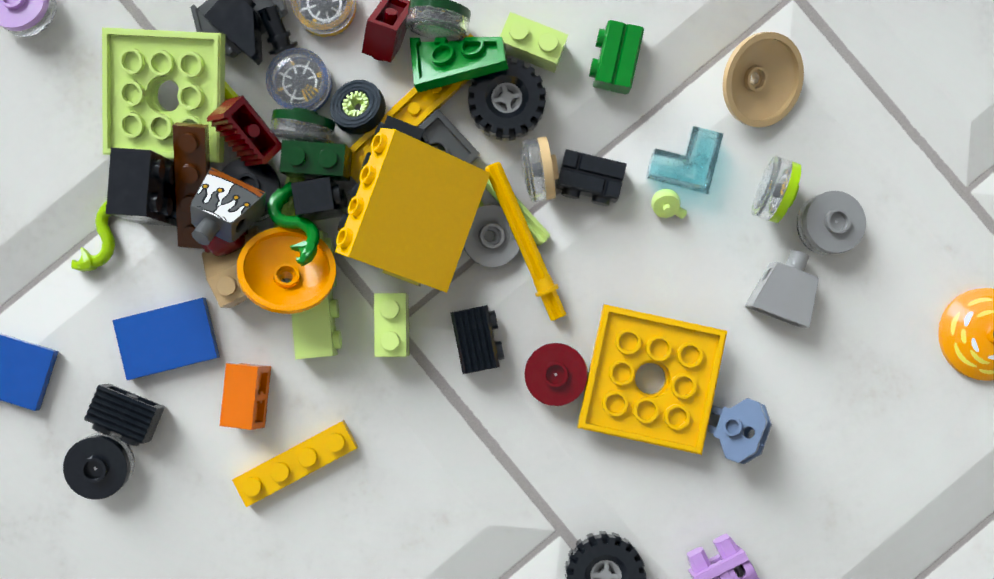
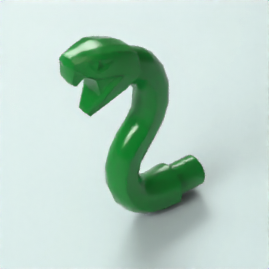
[267,182,320,266]

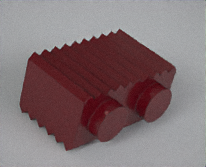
[207,95,282,166]

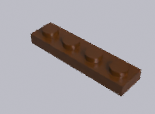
[172,122,210,249]

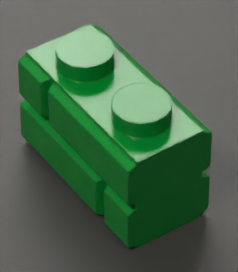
[589,20,644,95]

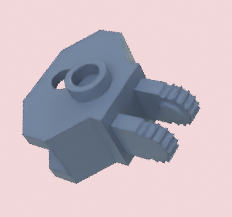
[707,398,772,464]

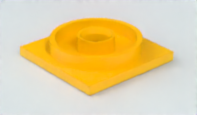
[577,304,727,455]

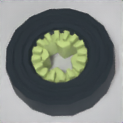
[330,80,386,134]

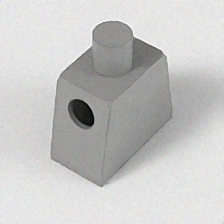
[745,250,819,328]

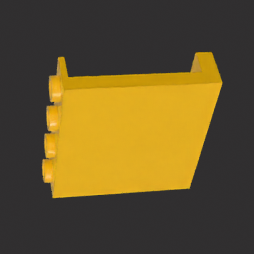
[335,128,491,293]

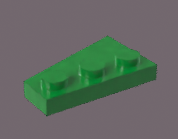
[409,37,509,93]

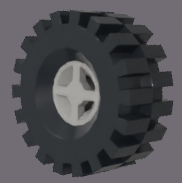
[468,58,546,141]
[565,531,646,579]

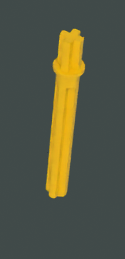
[485,162,566,321]

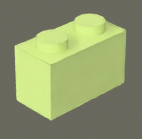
[500,12,568,73]
[374,293,410,357]

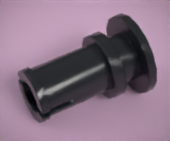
[258,4,298,55]

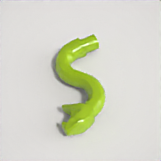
[71,201,115,272]

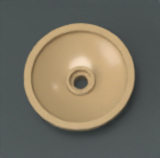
[723,32,804,127]

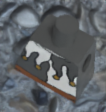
[190,167,266,245]

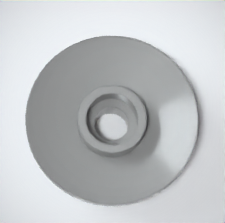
[464,205,519,267]

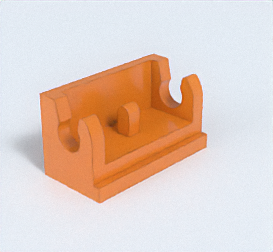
[219,363,271,430]

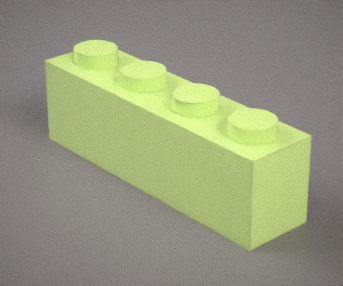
[288,230,342,359]

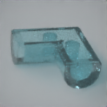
[646,126,723,195]

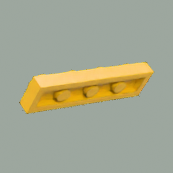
[232,420,358,507]

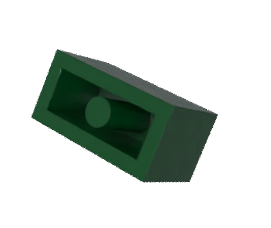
[279,140,352,182]

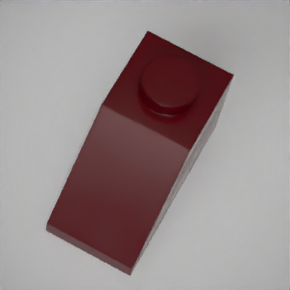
[362,0,411,63]

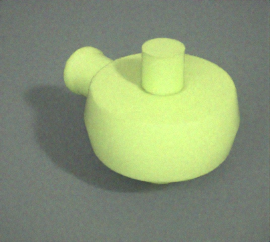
[651,189,687,219]

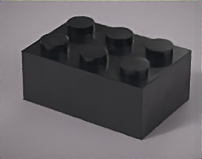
[106,147,177,226]

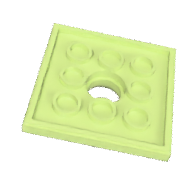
[102,27,226,163]

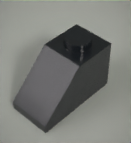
[204,0,263,66]

